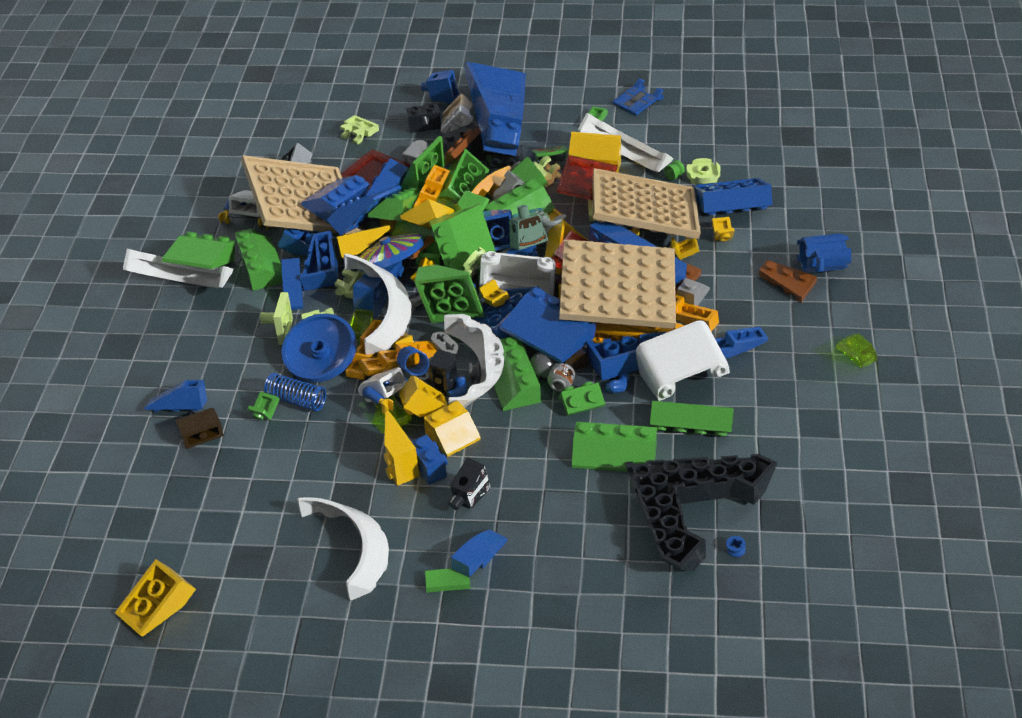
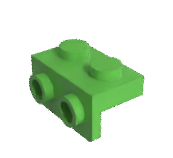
[559,382,605,416]

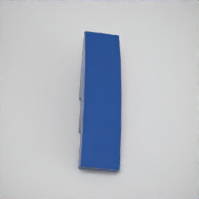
[715,327,768,359]

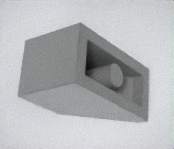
[677,278,710,306]

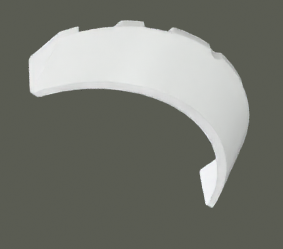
[578,113,673,173]
[123,249,233,288]
[344,254,411,355]
[444,314,504,408]
[297,497,389,600]

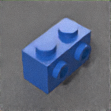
[411,435,448,484]

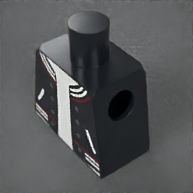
[448,458,491,511]

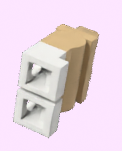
[441,94,473,134]

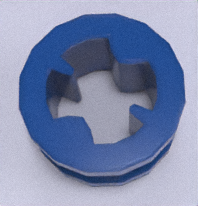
[726,536,746,557]

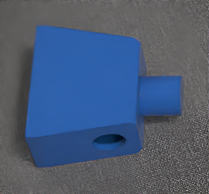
[421,70,460,104]

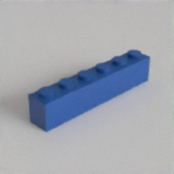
[589,221,687,286]

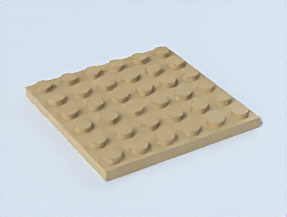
[241,155,364,234]
[592,168,701,239]
[559,240,676,329]

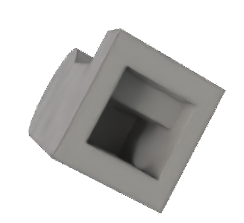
[402,140,427,168]
[493,170,524,200]

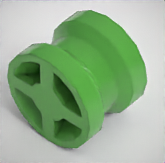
[664,160,685,181]

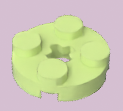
[686,158,721,185]
[463,247,486,279]

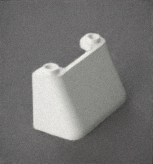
[479,251,556,298]
[636,320,730,401]

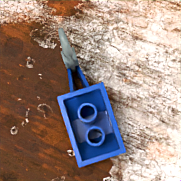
[483,208,562,251]

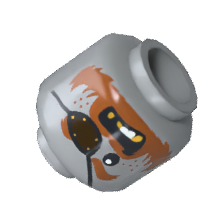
[548,363,575,392]

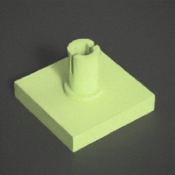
[260,292,293,345]

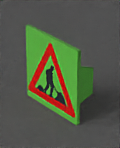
[531,145,569,162]

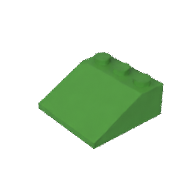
[401,136,445,192]
[429,204,496,271]
[162,232,235,269]
[414,265,485,323]

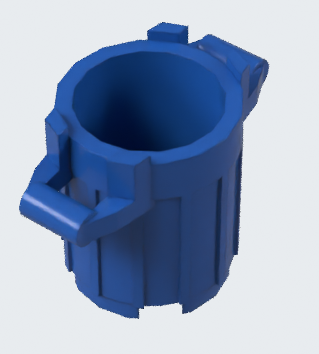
[796,233,852,273]

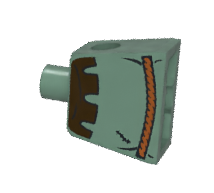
[509,205,548,250]

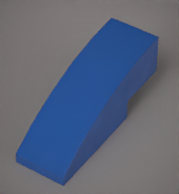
[282,258,303,310]
[451,529,507,578]

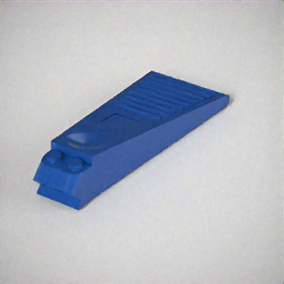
[464,62,526,157]

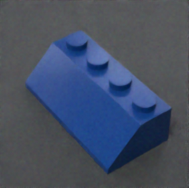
[300,175,370,223]

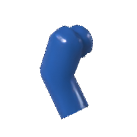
[605,373,630,393]
[447,376,468,398]

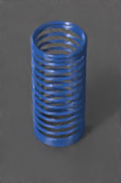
[397,346,429,376]
[264,373,326,412]

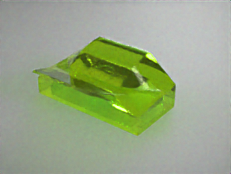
[348,308,374,340]
[836,333,877,368]
[372,395,412,434]

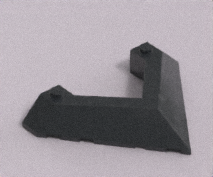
[625,454,777,571]

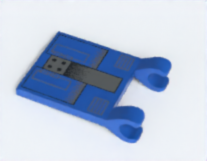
[612,79,664,116]

